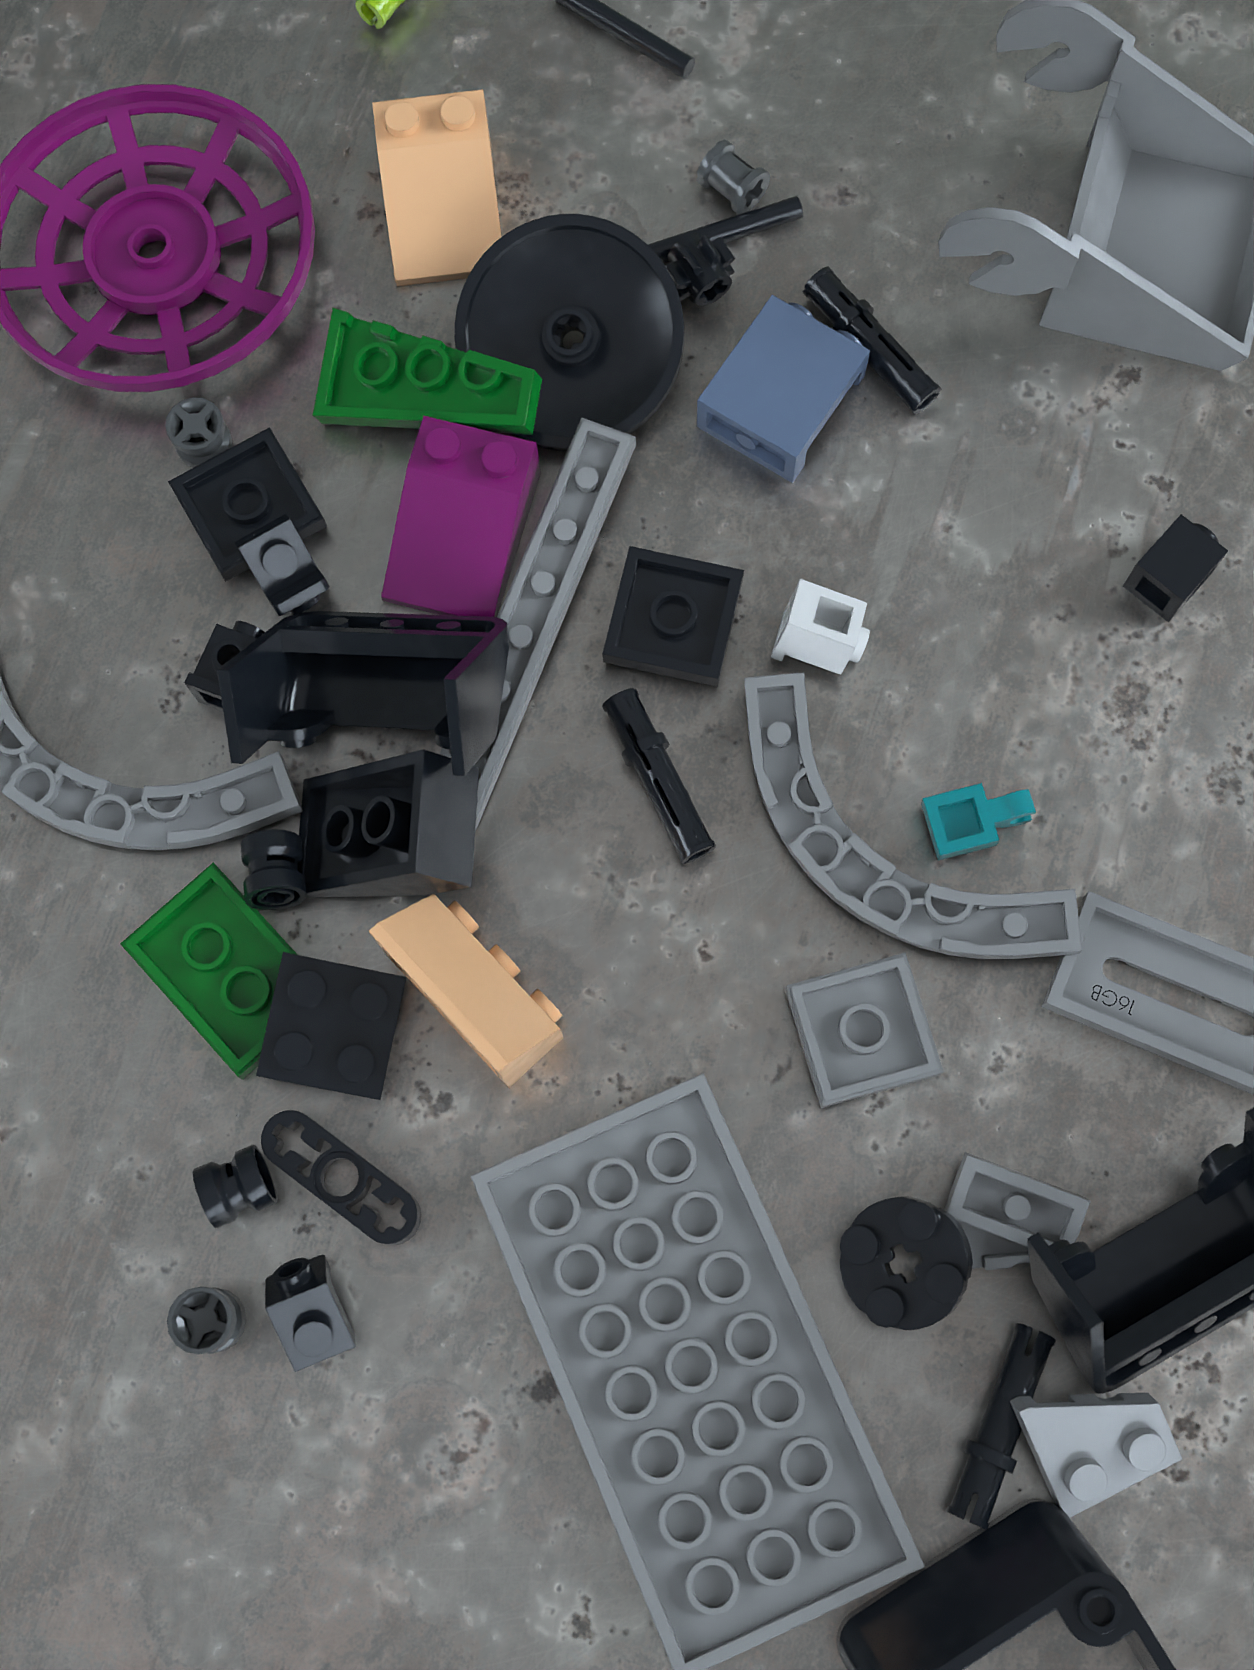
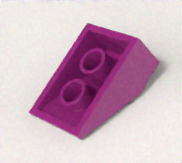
[381,416,541,618]

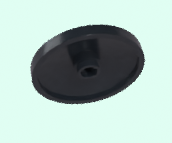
[454,214,685,451]

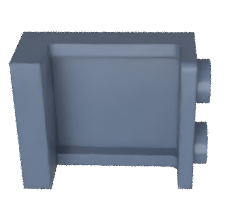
[696,295,870,483]

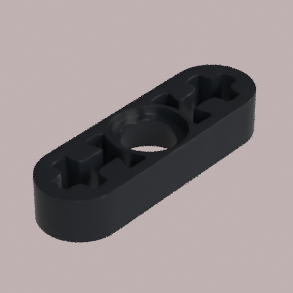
[261,1110,421,1245]

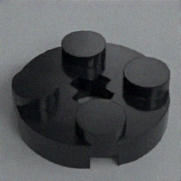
[840,1196,973,1330]

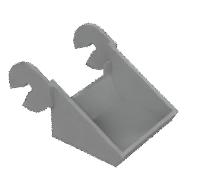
[938,0,1254,371]

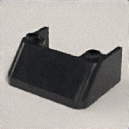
[217,611,509,776]
[1027,1107,1254,1394]
[837,1499,1176,1670]

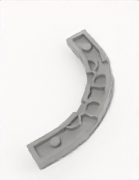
[744,672,1082,959]
[0,675,303,850]

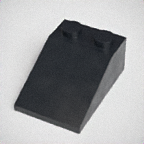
[298,749,479,898]

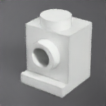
[771,579,870,675]

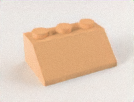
[368,894,563,1088]

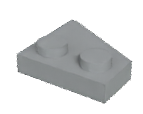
[944,1152,1091,1270]
[1010,1392,1182,1517]

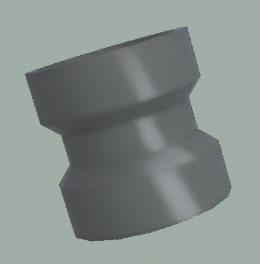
[167,1286,246,1354]

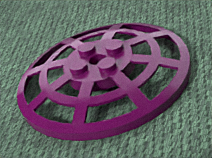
[0,84,315,392]

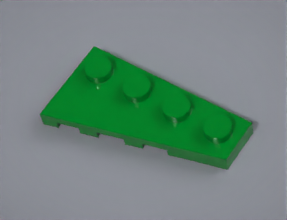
[313,308,542,435]

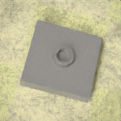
[785,952,944,1108]

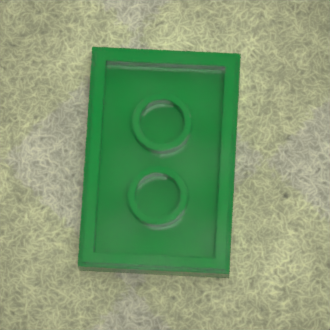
[120,862,298,1080]

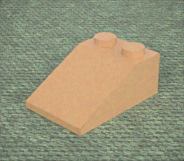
[372,89,502,287]

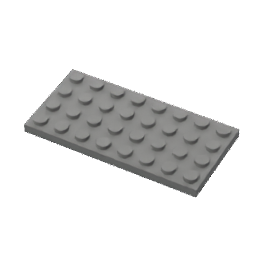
[471,1073,925,1670]

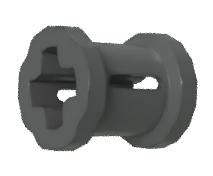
[697,140,770,215]

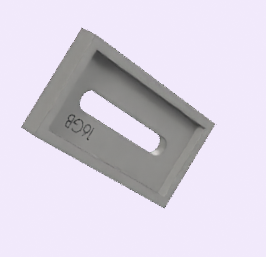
[1041,891,1254,1095]

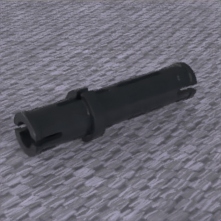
[802,266,942,415]
[602,688,716,864]
[946,1323,1056,1530]

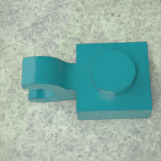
[921,783,1036,861]

